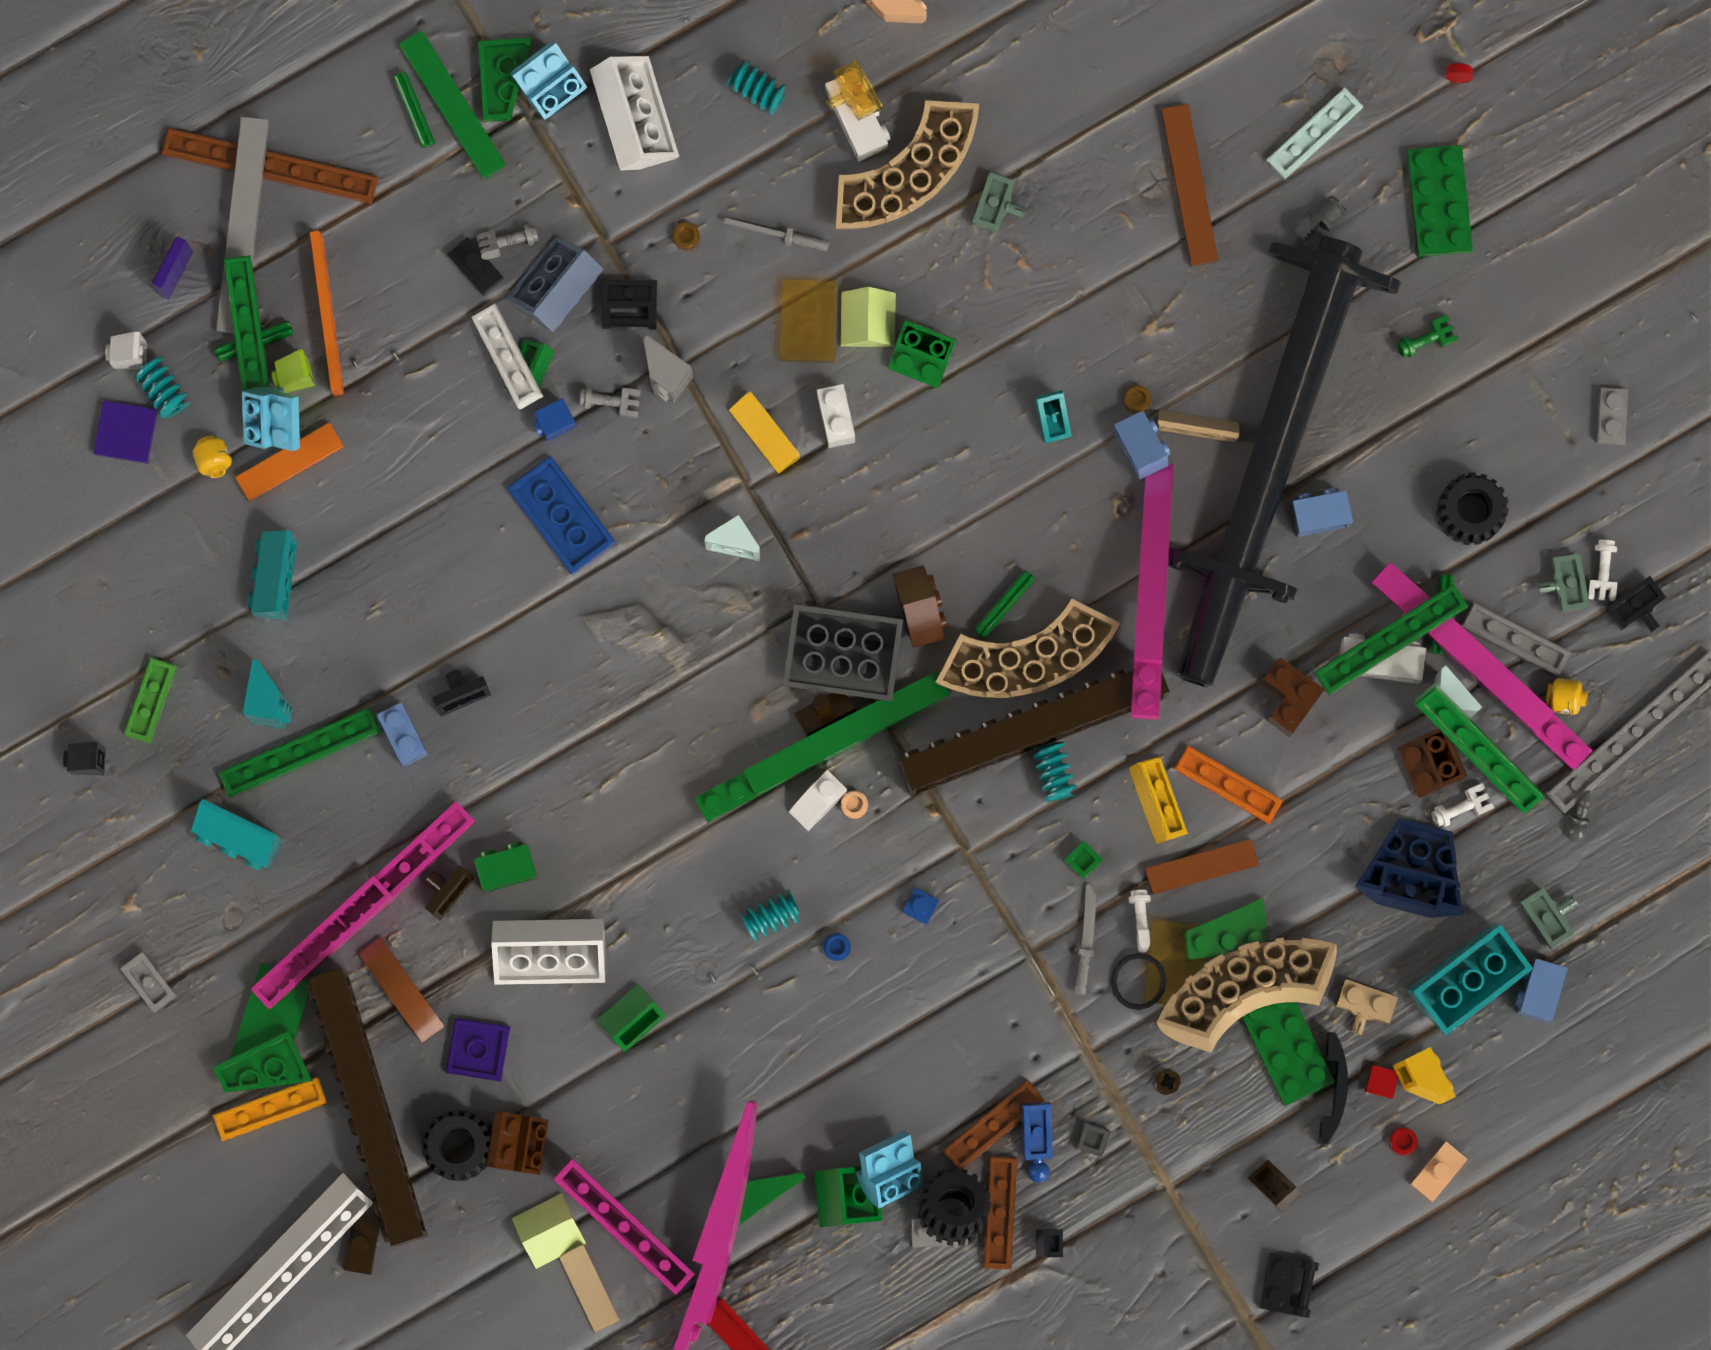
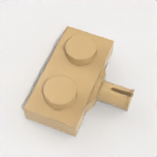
[1336,979,1398,1035]

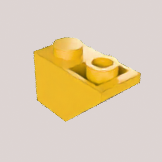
[1393,1047,1456,1105]

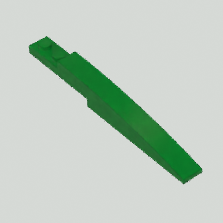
[694,671,950,823]

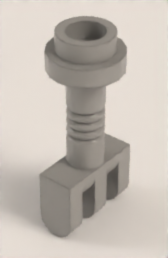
[476,224,539,260]
[579,387,641,418]

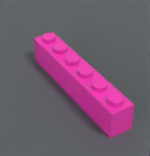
[553,1159,696,1295]

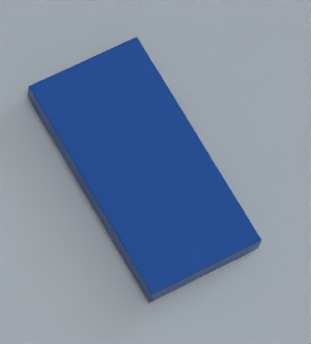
[507,456,616,576]

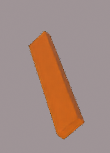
[310,231,344,396]

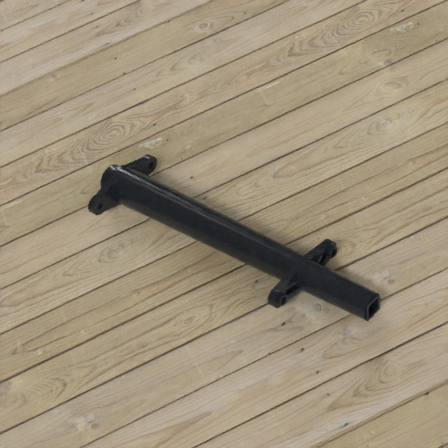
[1168,237,1401,688]

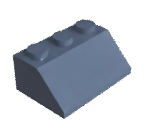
[506,236,603,332]

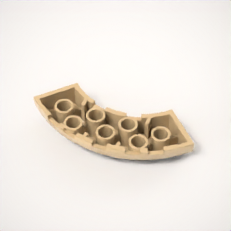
[836,100,979,229]
[935,598,1121,698]
[1157,938,1337,1053]

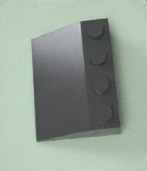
[783,602,904,701]

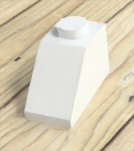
[105,332,147,369]
[789,770,847,831]

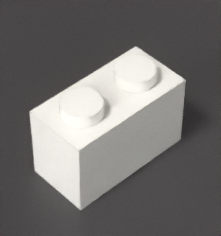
[817,384,855,448]

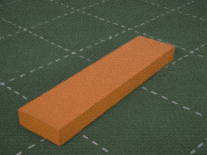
[235,422,344,502]
[1174,745,1283,825]

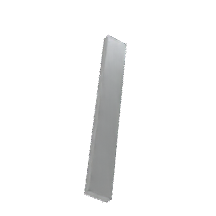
[216,117,269,334]
[1545,650,1711,815]

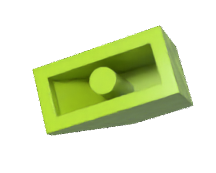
[271,349,315,393]

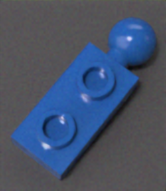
[1022,1102,1053,1183]

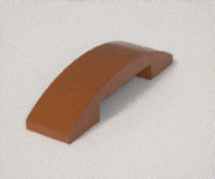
[359,937,445,1043]

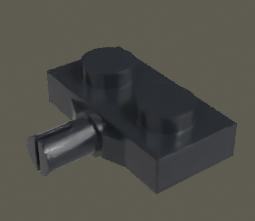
[1605,576,1667,633]

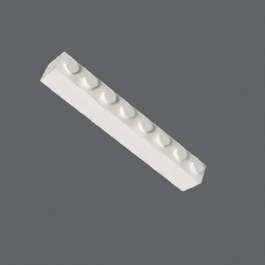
[186,1173,373,1350]

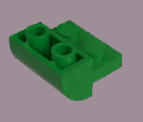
[888,319,957,388]

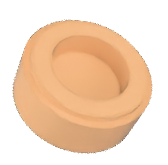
[841,791,868,819]

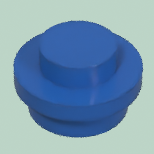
[823,933,851,961]

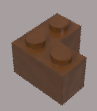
[892,565,947,648]
[1261,657,1325,737]

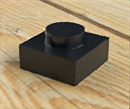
[1036,1229,1063,1258]

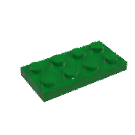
[1407,145,1473,257]
[1242,1002,1335,1106]

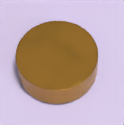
[673,222,700,250]
[1124,385,1152,414]

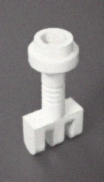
[1588,540,1618,602]
[1431,783,1494,827]
[1128,890,1151,953]

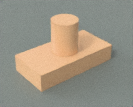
[1410,1141,1468,1202]

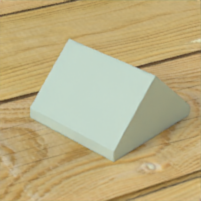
[705,515,760,561]
[1434,666,1482,718]

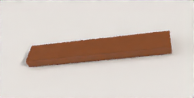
[1161,104,1219,267]

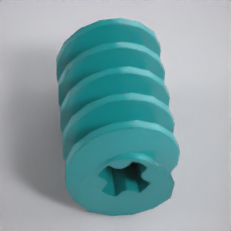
[726,60,786,116]
[136,356,191,419]
[1033,742,1077,802]
[739,889,800,942]

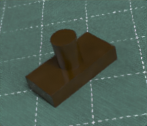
[794,693,856,737]
[425,865,475,921]
[1247,1160,1302,1212]
[343,1216,382,1275]

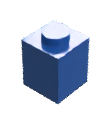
[532,398,577,441]

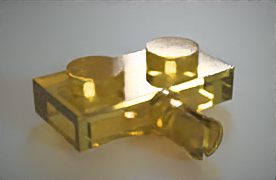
[826,60,883,121]

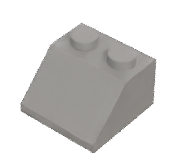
[644,336,693,403]

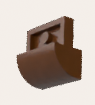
[1397,728,1468,798]
[486,1111,549,1175]

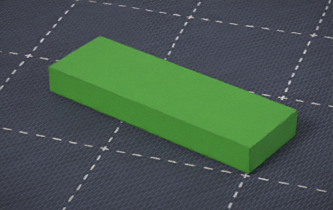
[123,657,177,744]

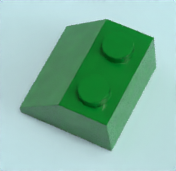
[814,1167,883,1227]

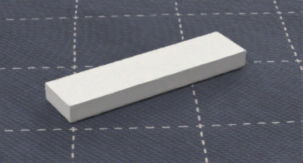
[472,304,543,410]

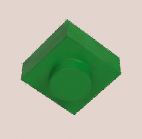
[1064,841,1103,880]

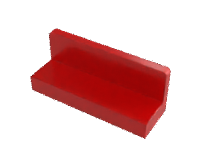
[708,1298,770,1350]

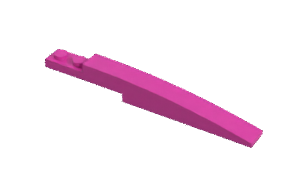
[1131,464,1174,719]
[1371,562,1593,770]
[251,801,476,1010]
[673,1100,758,1350]

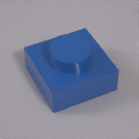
[902,888,939,926]

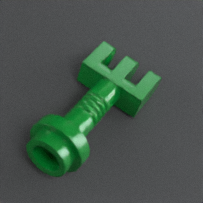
[1397,315,1459,358]

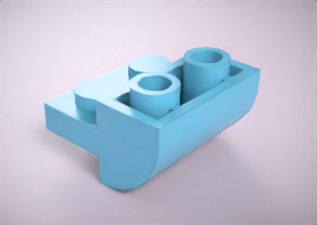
[510,40,588,120]
[242,387,300,451]
[856,1131,924,1208]

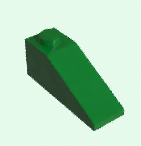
[738,1173,806,1226]

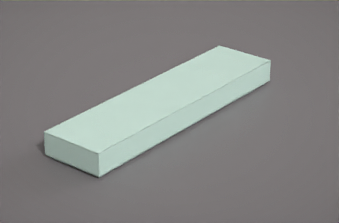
[1266,87,1363,180]

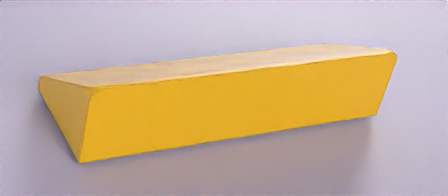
[729,391,800,474]
[1129,756,1188,844]

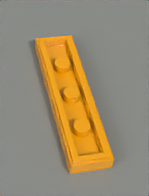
[213,1077,328,1141]

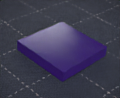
[152,236,193,300]
[93,401,158,464]
[446,1018,511,1082]

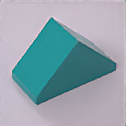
[1034,390,1072,443]

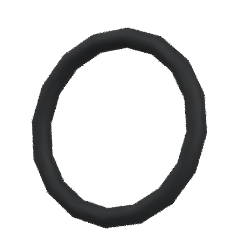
[1111,953,1167,1010]

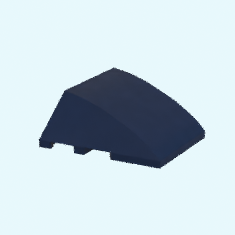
[1355,818,1464,918]

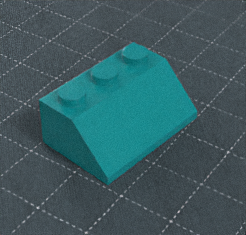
[248,530,298,620]
[242,659,293,730]
[191,799,283,871]

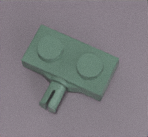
[972,172,1026,233]
[1537,553,1590,613]
[1519,887,1578,949]

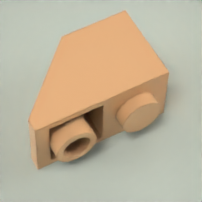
[866,0,927,23]

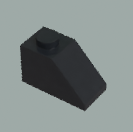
[63,742,106,776]

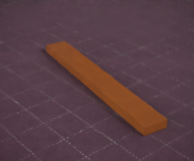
[162,128,379,204]

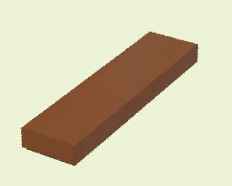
[1145,839,1259,895]
[942,1080,1045,1172]
[983,1156,1017,1270]

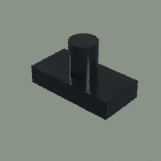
[447,237,504,296]
[432,670,492,716]

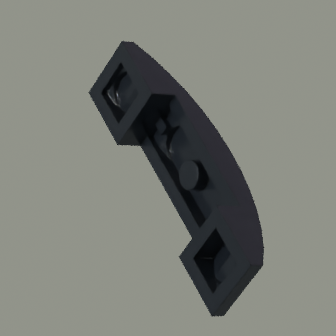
[1318,1032,1348,1145]

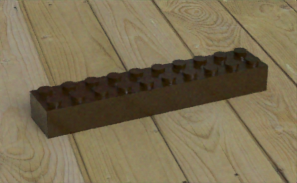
[899,669,1170,797]
[307,968,428,1247]

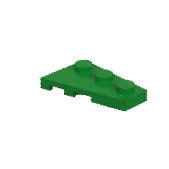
[478,37,533,123]
[1184,898,1268,960]
[213,1031,313,1093]

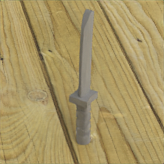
[723,218,830,252]
[1074,884,1096,995]

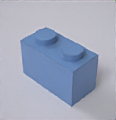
[1114,411,1171,480]
[1290,488,1353,537]
[377,702,428,767]
[1515,958,1568,1023]

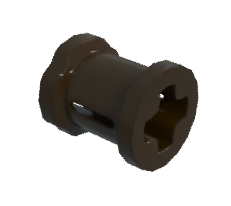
[1154,1069,1181,1095]

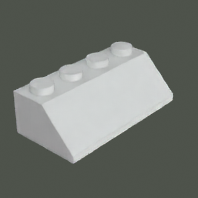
[589,56,679,170]
[491,919,605,985]

